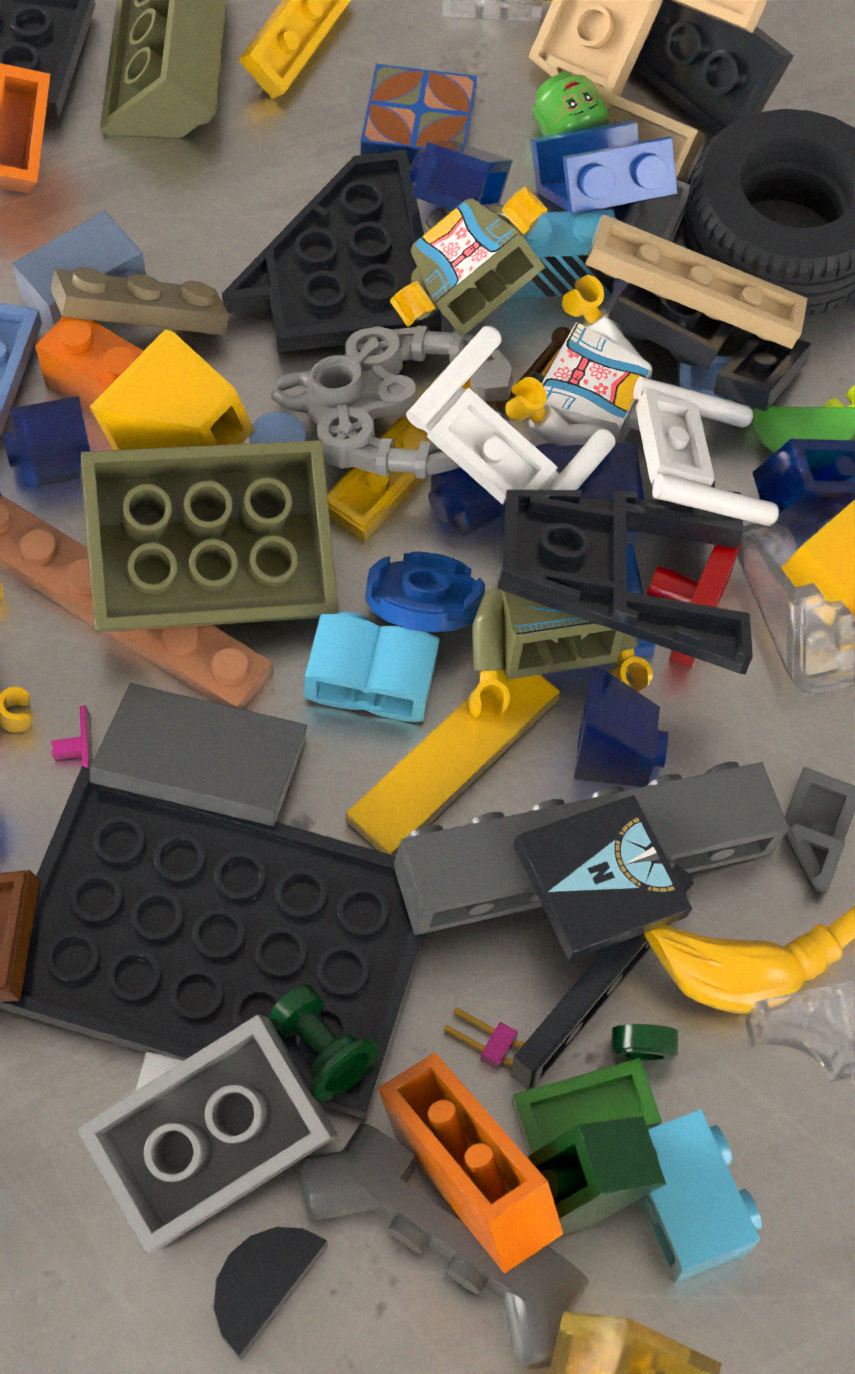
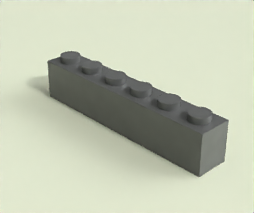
[394,761,789,935]

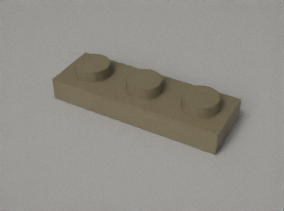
[50,267,230,335]

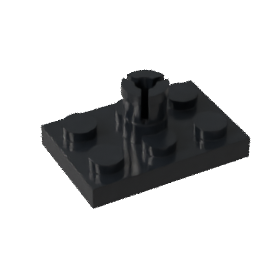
[633,0,794,136]

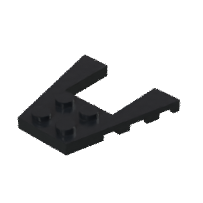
[497,490,753,675]

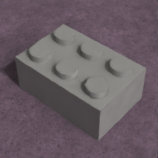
[76,1015,339,1254]

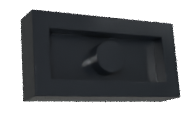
[714,334,811,412]

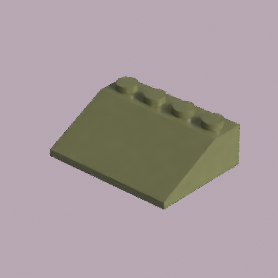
[80,440,339,633]

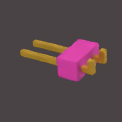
[443,1007,525,1070]

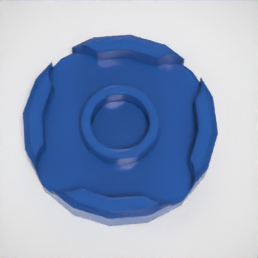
[365,551,485,632]

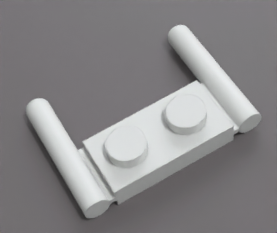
[406,326,616,505]
[633,377,779,526]

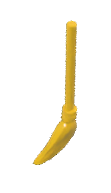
[644,906,855,1014]

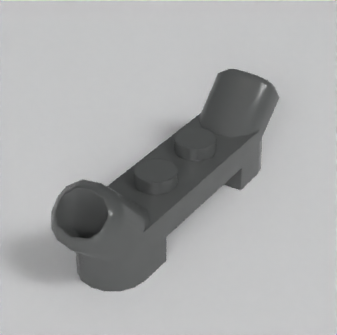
[300,1123,589,1369]

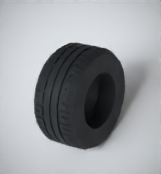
[683,109,855,317]

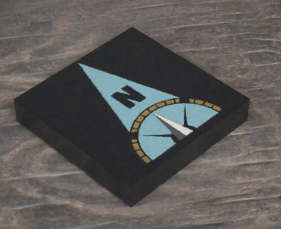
[513,795,692,961]

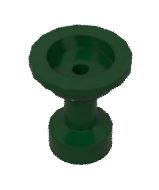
[269,984,380,1102]

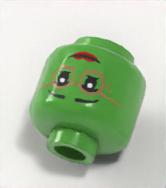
[532,72,610,136]

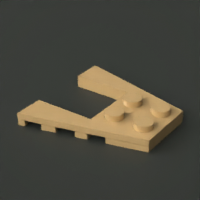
[528,0,768,182]

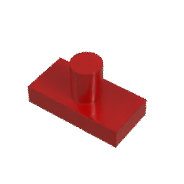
[646,544,741,668]

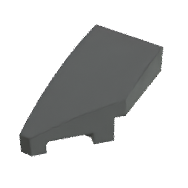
[784,767,855,894]

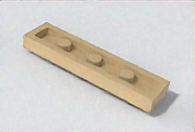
[585,214,808,349]

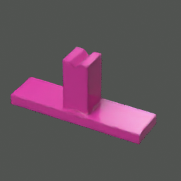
[51,705,93,768]

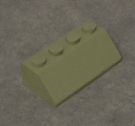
[100,0,226,138]

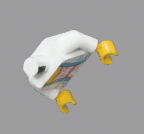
[505,275,652,456]

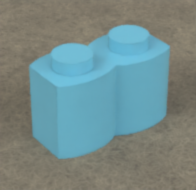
[304,611,440,722]

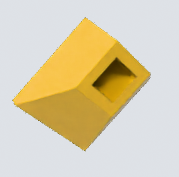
[90,329,254,450]

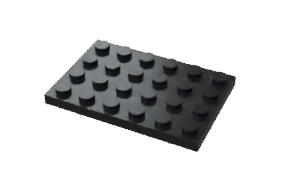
[0,766,425,1120]

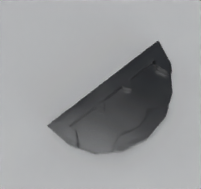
[213,1227,328,1360]

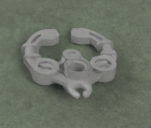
[271,326,514,479]

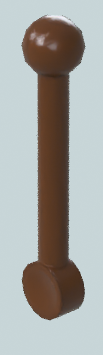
[497,327,571,414]

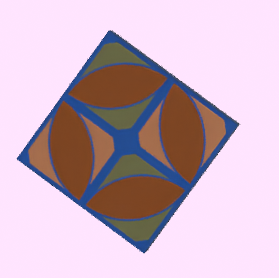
[360,64,477,167]

